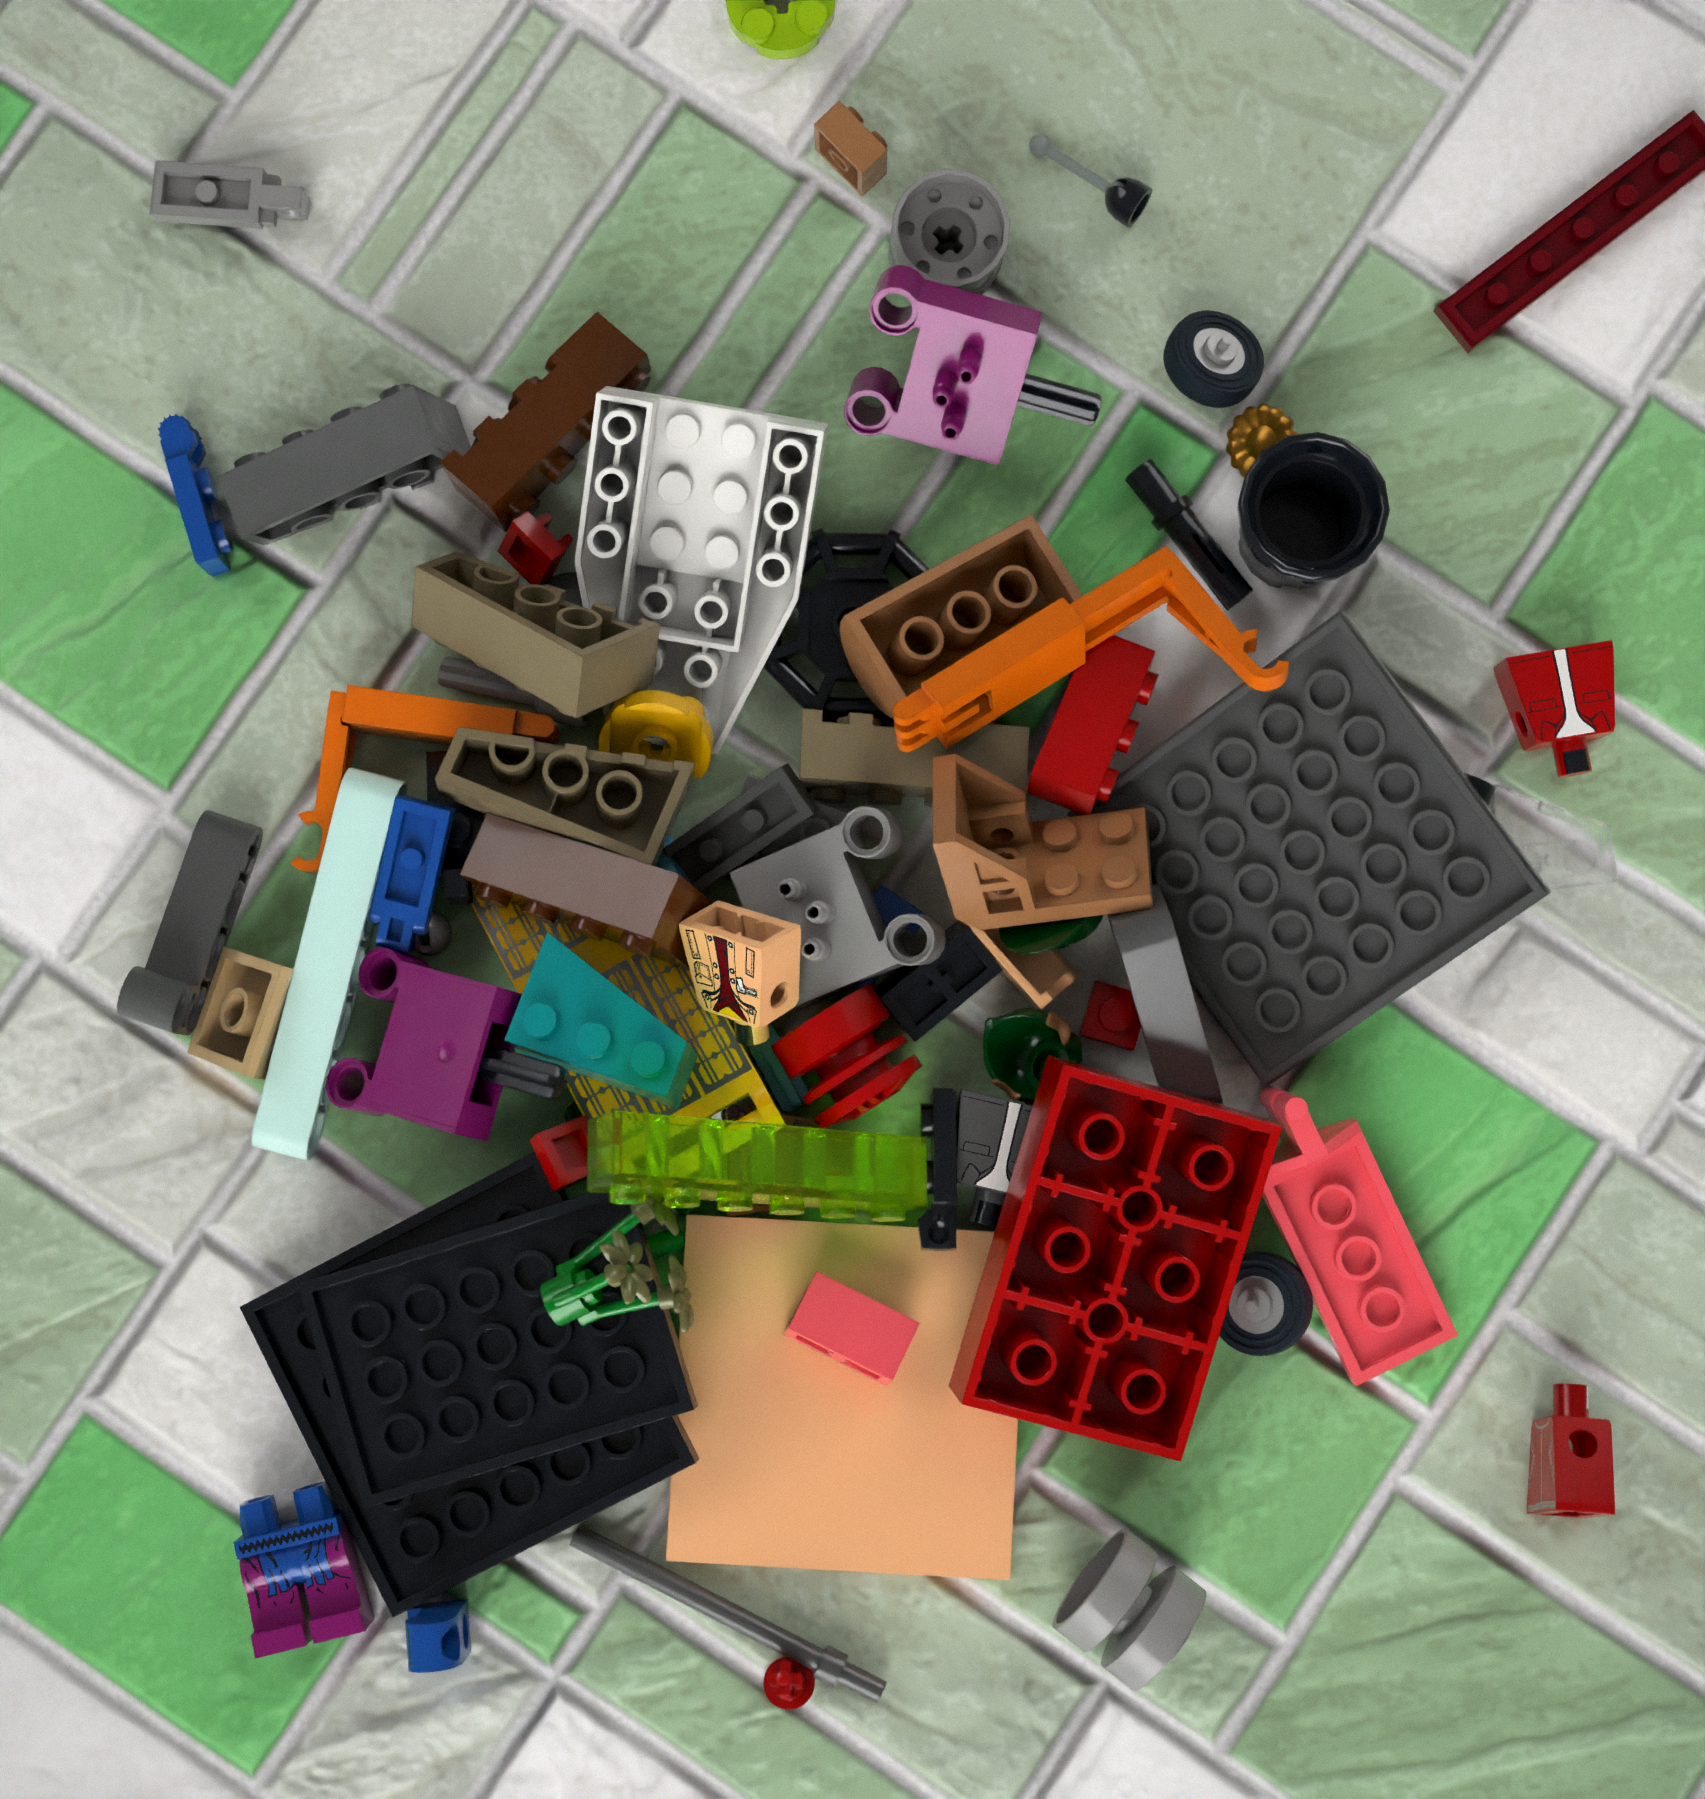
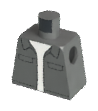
[956,1089,1032,1227]

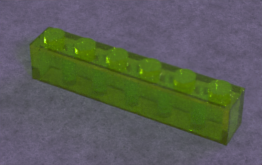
[587,1110,927,1222]

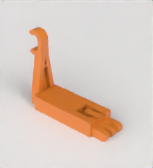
[290,685,561,873]

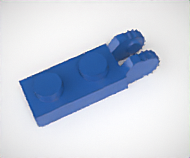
[158,414,233,577]

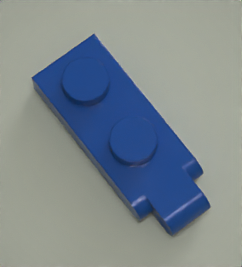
[369,794,456,954]

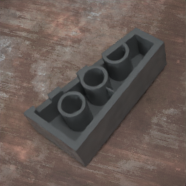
[217,384,471,545]

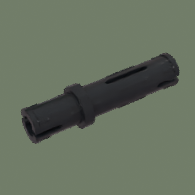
[1125,459,1253,611]

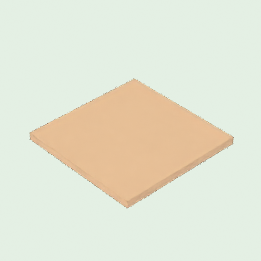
[666,1214,1018,1580]

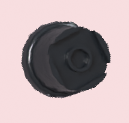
[1237,432,1390,589]

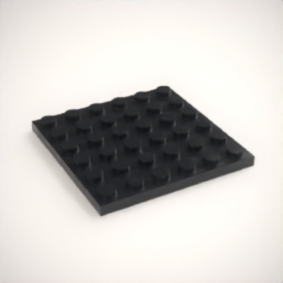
[240,1151,700,1617]

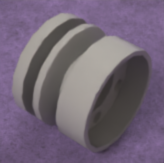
[888,169,1010,295]

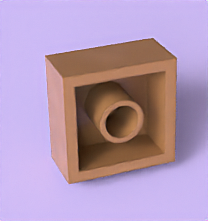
[814,101,888,197]

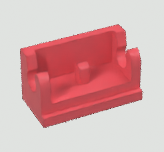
[784,1271,920,1386]

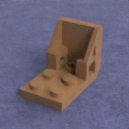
[932,754,1153,930]

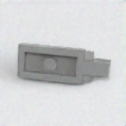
[149,160,310,229]

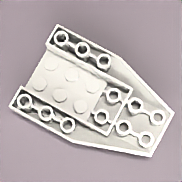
[574,386,829,755]

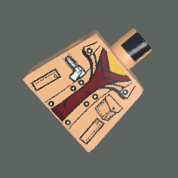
[678,900,801,1046]

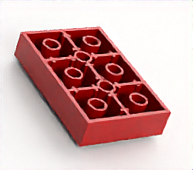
[949,1055,1282,1462]

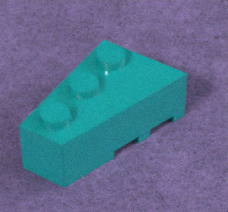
[504,932,698,1109]

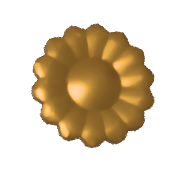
[1225,404,1298,478]

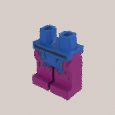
[233,1481,375,1659]

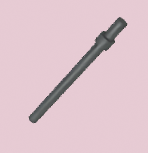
[569,1524,887,1703]

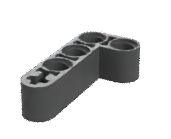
[117,810,263,1035]
[1107,883,1223,1104]

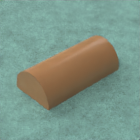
[840,514,1083,718]

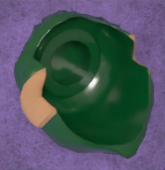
[983,1008,1082,1105]

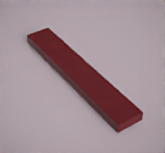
[1434,110,1705,353]

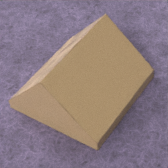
[187,946,294,1079]

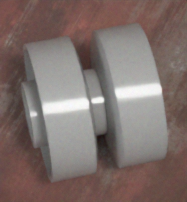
[1052,1528,1207,1691]

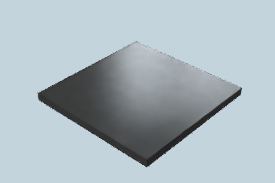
[1067,610,1551,1088]

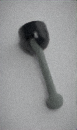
[1029,134,1152,228]

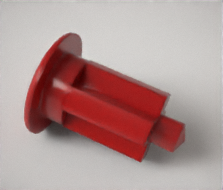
[763,1657,815,1710]

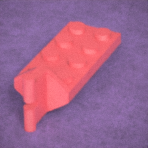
[1259,1086,1458,1386]

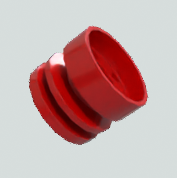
[770,984,922,1130]

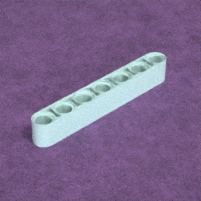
[252,767,407,1161]

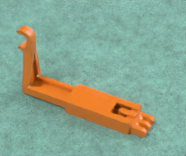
[892,546,1290,752]

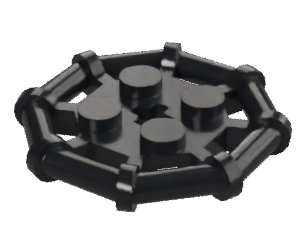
[762,528,929,725]

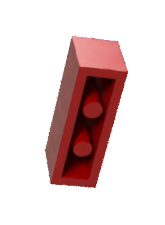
[1027,635,1159,815]

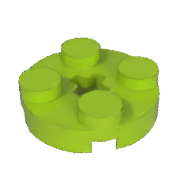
[726,0,835,59]

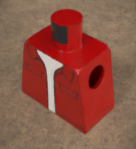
[1493,640,1615,778]

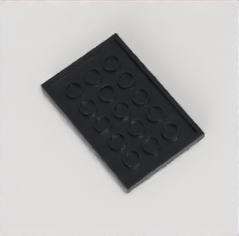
[297,1181,698,1509]

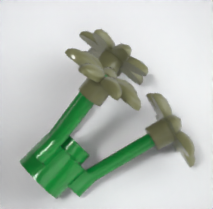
[540,1173,694,1333]

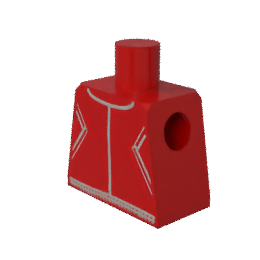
[1527,1383,1615,1518]

